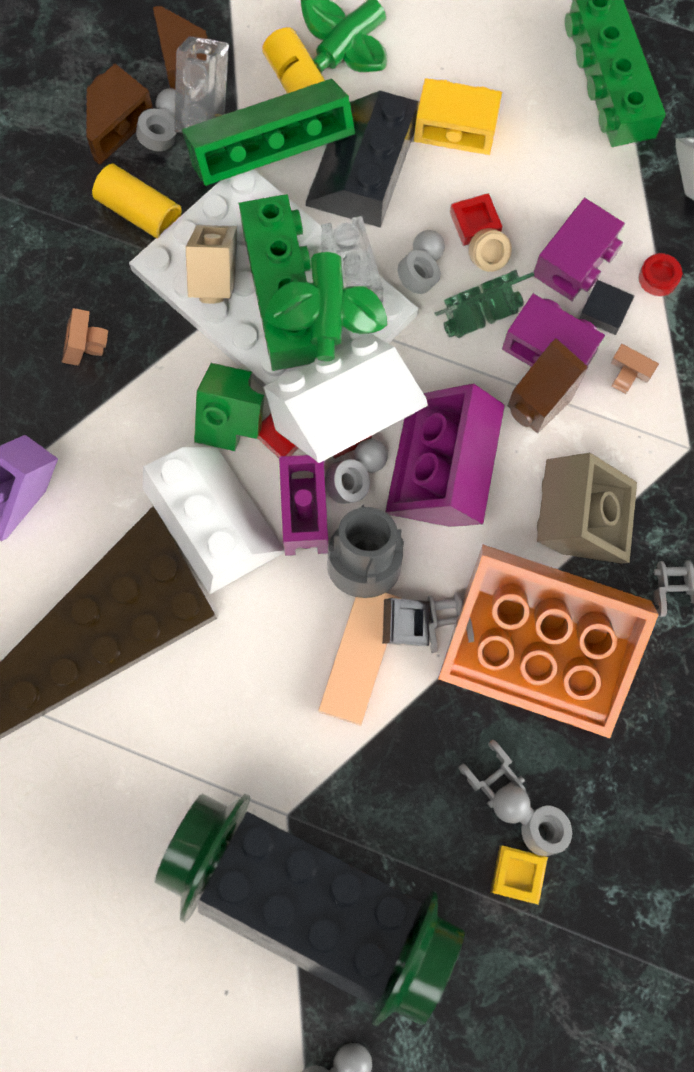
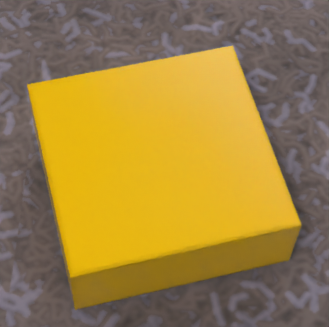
[490,845,548,905]

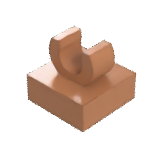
[62,308,108,366]
[611,343,659,394]

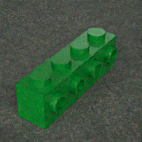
[565,0,666,148]
[182,78,355,186]
[238,194,317,371]

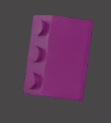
[385,383,505,527]

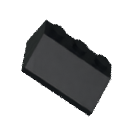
[305,90,418,228]

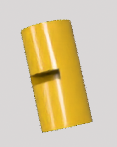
[262,27,325,93]
[92,164,182,239]

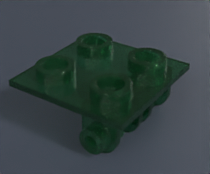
[435,270,535,338]

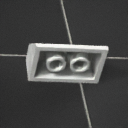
[264,334,428,463]
[143,447,284,594]

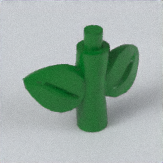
[300,0,387,73]
[265,252,387,361]

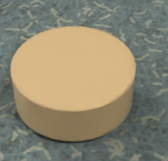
[469,228,512,272]

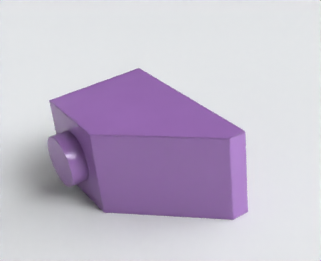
[0,435,58,542]

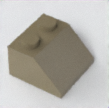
[537,452,637,564]

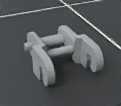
[653,560,694,617]
[428,592,474,653]
[458,740,526,808]

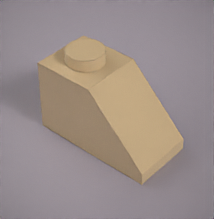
[186,225,237,304]

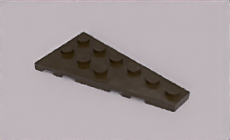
[0,506,217,739]

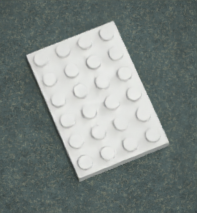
[129,169,418,388]

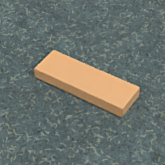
[318,593,402,726]

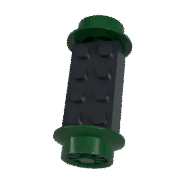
[155,793,465,1026]

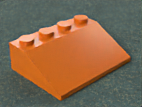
[438,544,659,738]

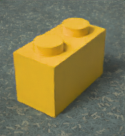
[414,78,503,155]

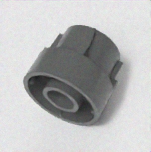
[327,505,404,598]

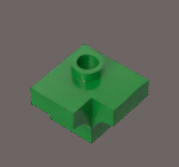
[194,363,265,451]

